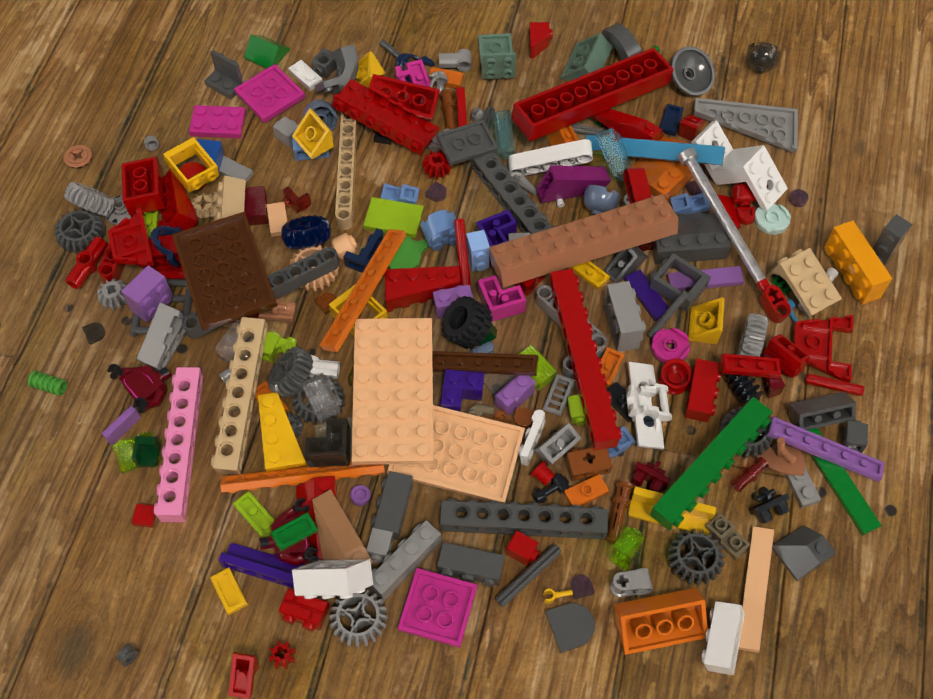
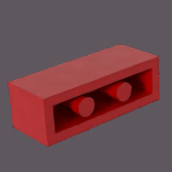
[684,358,722,423]

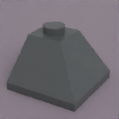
[772,526,836,581]

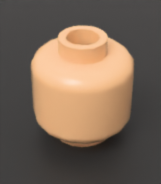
[331,233,358,260]

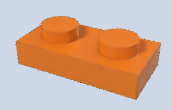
[601,347,625,388]

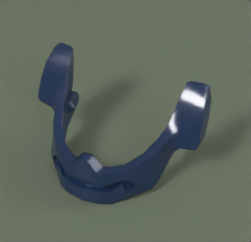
[396,53,435,83]
[150,225,182,267]

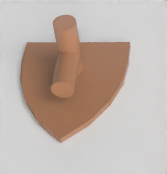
[756,437,805,476]

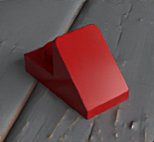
[678,114,705,141]
[228,652,259,699]

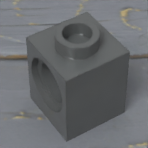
[312,48,337,79]
[842,420,868,453]

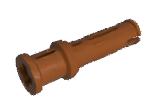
[440,89,457,129]
[606,481,634,544]

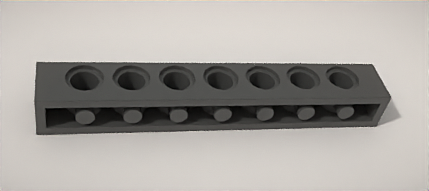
[471,152,555,234]
[440,499,608,540]

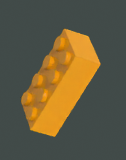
[824,220,893,305]

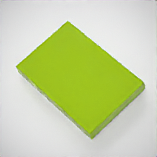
[363,197,424,238]

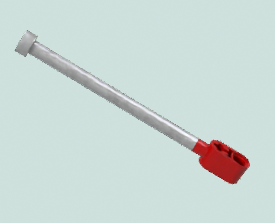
[678,148,791,323]

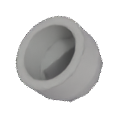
[471,107,484,122]
[144,135,159,151]

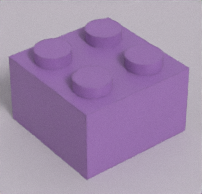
[121,265,174,323]

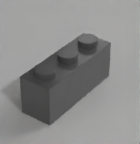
[873,214,913,267]
[789,391,856,430]
[371,471,414,540]
[437,542,505,587]

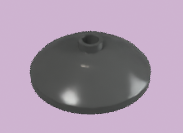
[670,47,715,96]

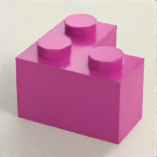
[478,275,526,322]

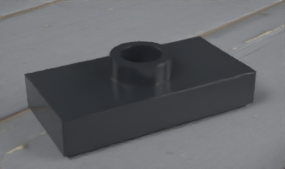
[607,382,632,423]

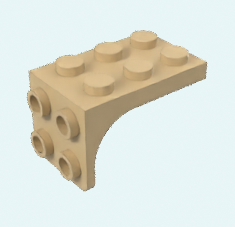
[767,248,842,317]

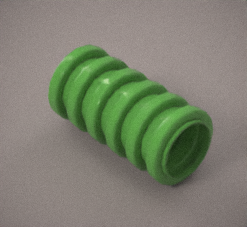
[28,370,67,396]

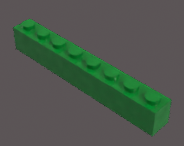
[650,397,773,531]

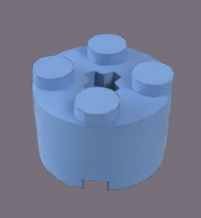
[420,210,457,251]

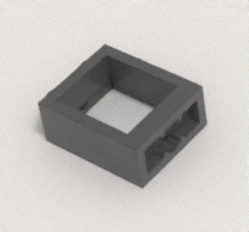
[650,253,711,311]

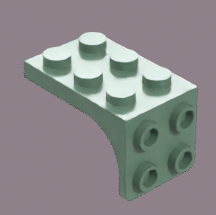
[478,33,516,79]

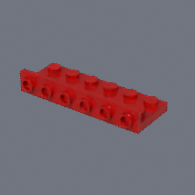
[332,79,440,156]

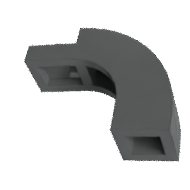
[602,23,642,60]
[314,44,358,95]

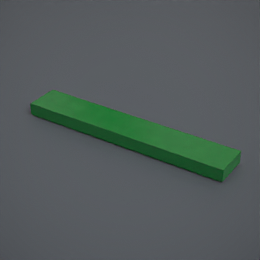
[808,428,882,536]

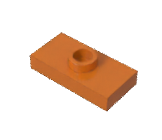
[564,474,609,507]

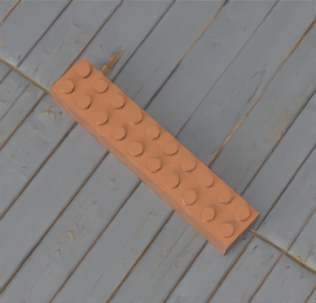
[489,194,678,288]

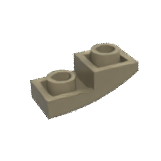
[706,513,751,561]

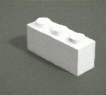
[702,601,745,675]

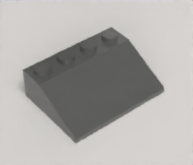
[651,213,731,264]

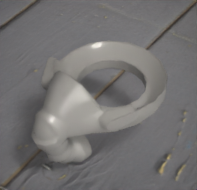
[428,71,448,95]

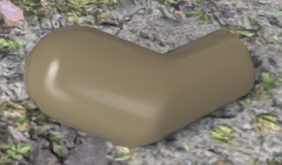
[467,404,495,417]

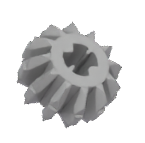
[97,278,127,311]

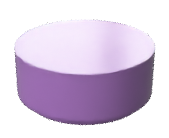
[350,485,371,506]

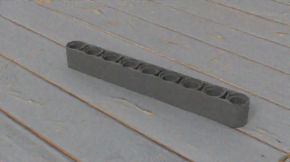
[182,247,339,338]

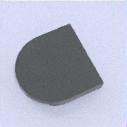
[545,603,595,654]

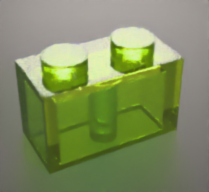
[609,526,645,571]

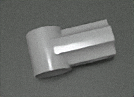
[439,49,472,72]

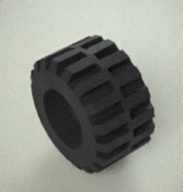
[441,296,493,349]

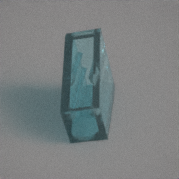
[492,110,515,159]
[595,128,632,181]

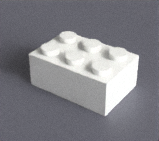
[292,559,373,599]

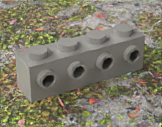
[368,521,442,602]

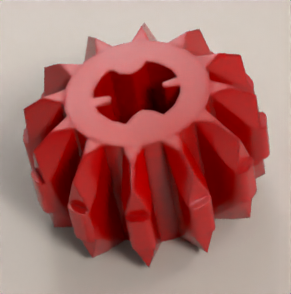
[422,150,452,180]

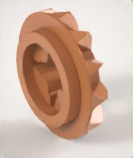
[63,145,93,170]

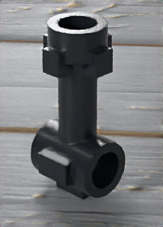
[532,473,570,504]

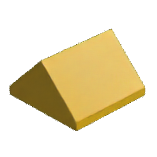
[292,108,334,159]
[688,297,725,345]

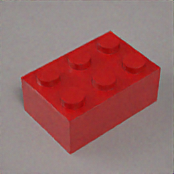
[121,156,165,216]

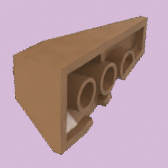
[312,489,373,563]

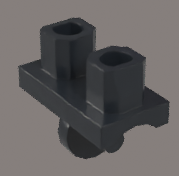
[748,486,790,523]

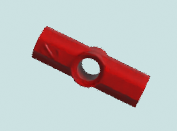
[65,236,108,289]

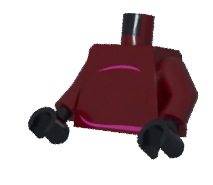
[107,364,171,413]
[259,498,319,566]

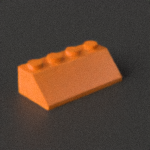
[614,588,708,655]

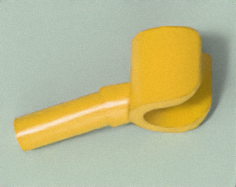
[543,588,573,604]

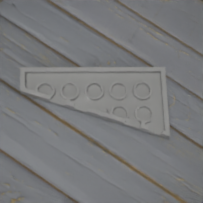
[694,98,798,153]

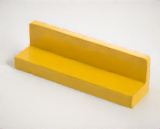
[628,487,716,536]

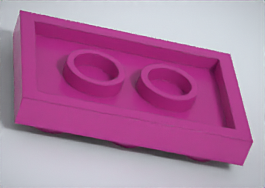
[189,105,246,138]

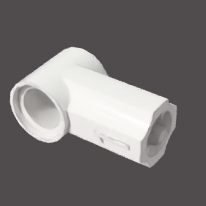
[309,355,340,379]

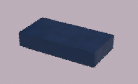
[660,104,684,137]

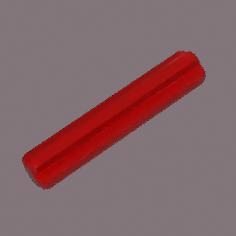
[805,373,864,396]

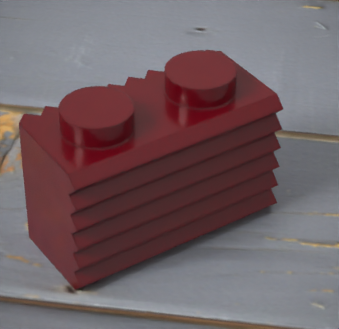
[244,186,268,226]

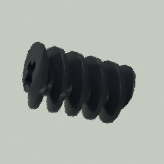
[724,374,764,407]

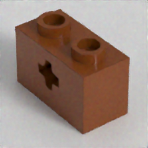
[565,445,613,482]

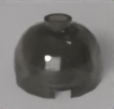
[746,42,781,74]

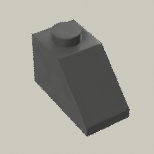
[604,246,648,283]

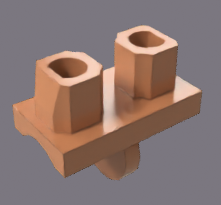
[259,298,296,324]

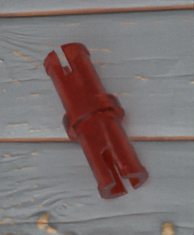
[731,457,769,492]

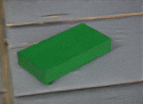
[270,512,318,552]

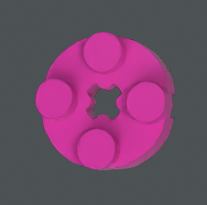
[651,328,690,363]

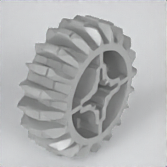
[64,182,115,216]
[737,313,768,357]
[329,589,388,648]

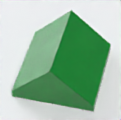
[244,34,290,69]

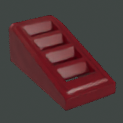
[763,353,785,398]

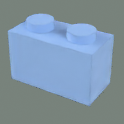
[466,230,490,272]

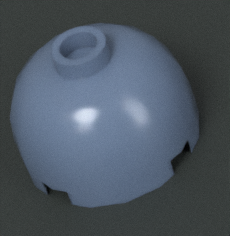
[303,100,338,131]
[583,185,620,215]

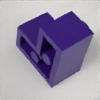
[476,209,517,247]
[441,369,484,412]

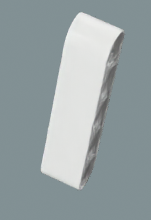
[508,139,593,177]

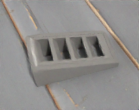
[543,374,575,417]

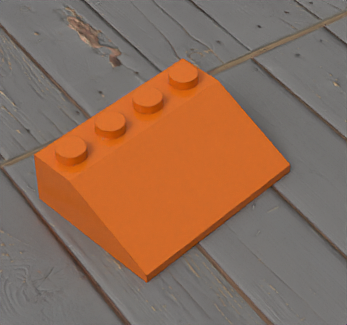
[620,136,705,202]

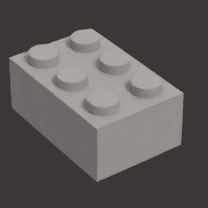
[603,281,646,352]

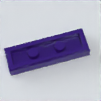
[624,270,669,322]

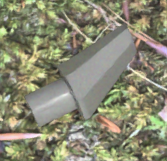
[514,175,537,195]

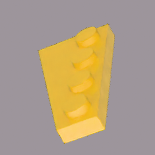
[258,392,306,472]

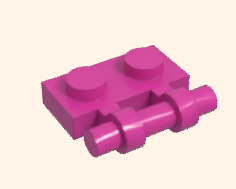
[394,59,430,87]

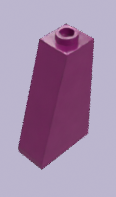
[536,165,611,203]

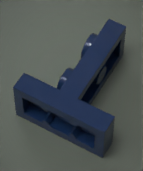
[344,228,384,273]

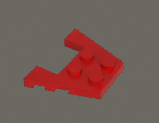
[793,315,854,383]

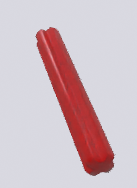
[454,218,471,288]

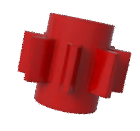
[268,641,296,670]

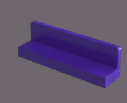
[218,543,304,589]

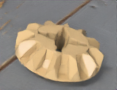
[191,193,215,218]

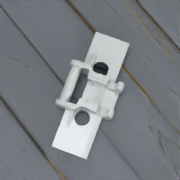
[626,362,672,450]

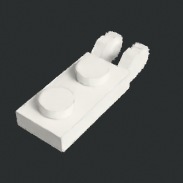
[518,410,546,466]

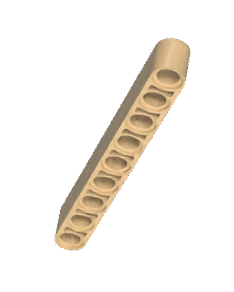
[335,112,358,230]

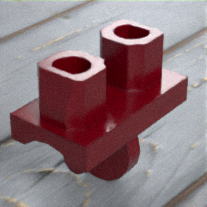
[631,460,670,493]

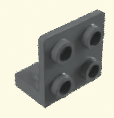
[204,50,243,100]

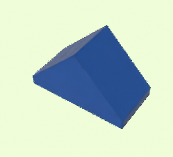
[196,139,224,172]

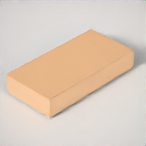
[266,202,289,237]

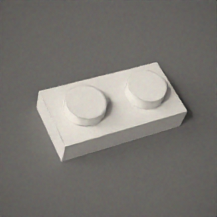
[288,60,322,91]

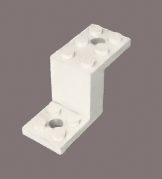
[691,120,788,211]

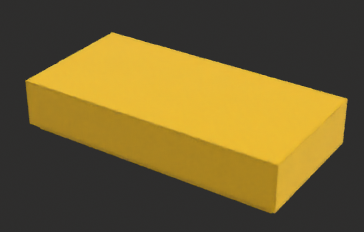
[210,567,248,615]

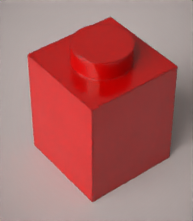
[506,531,540,566]

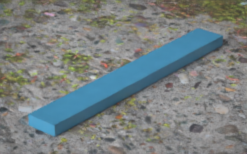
[585,135,725,166]

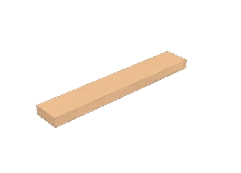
[739,526,774,653]

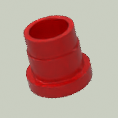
[530,461,555,486]

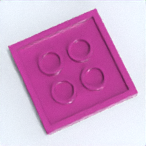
[234,64,306,123]
[398,568,478,648]

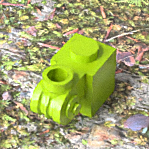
[262,331,297,363]

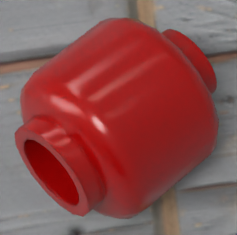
[731,182,756,207]

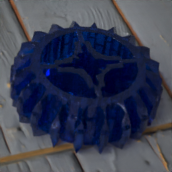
[281,215,331,249]

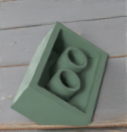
[560,33,613,81]

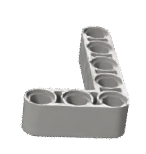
[536,285,608,379]

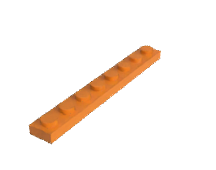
[319,229,406,352]
[220,461,385,493]

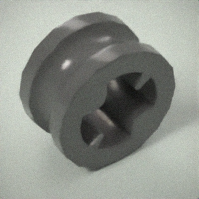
[116,644,139,667]

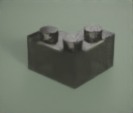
[304,418,351,468]

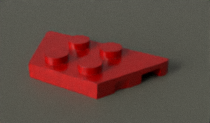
[108,208,155,266]

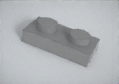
[784,468,821,508]

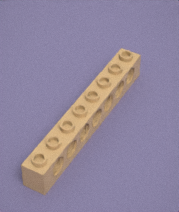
[211,317,268,475]

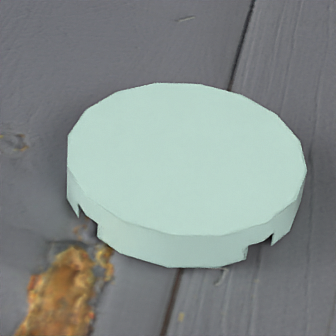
[754,204,791,235]

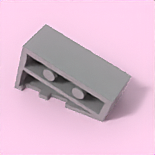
[137,303,186,372]

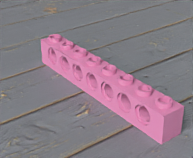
[154,367,204,522]

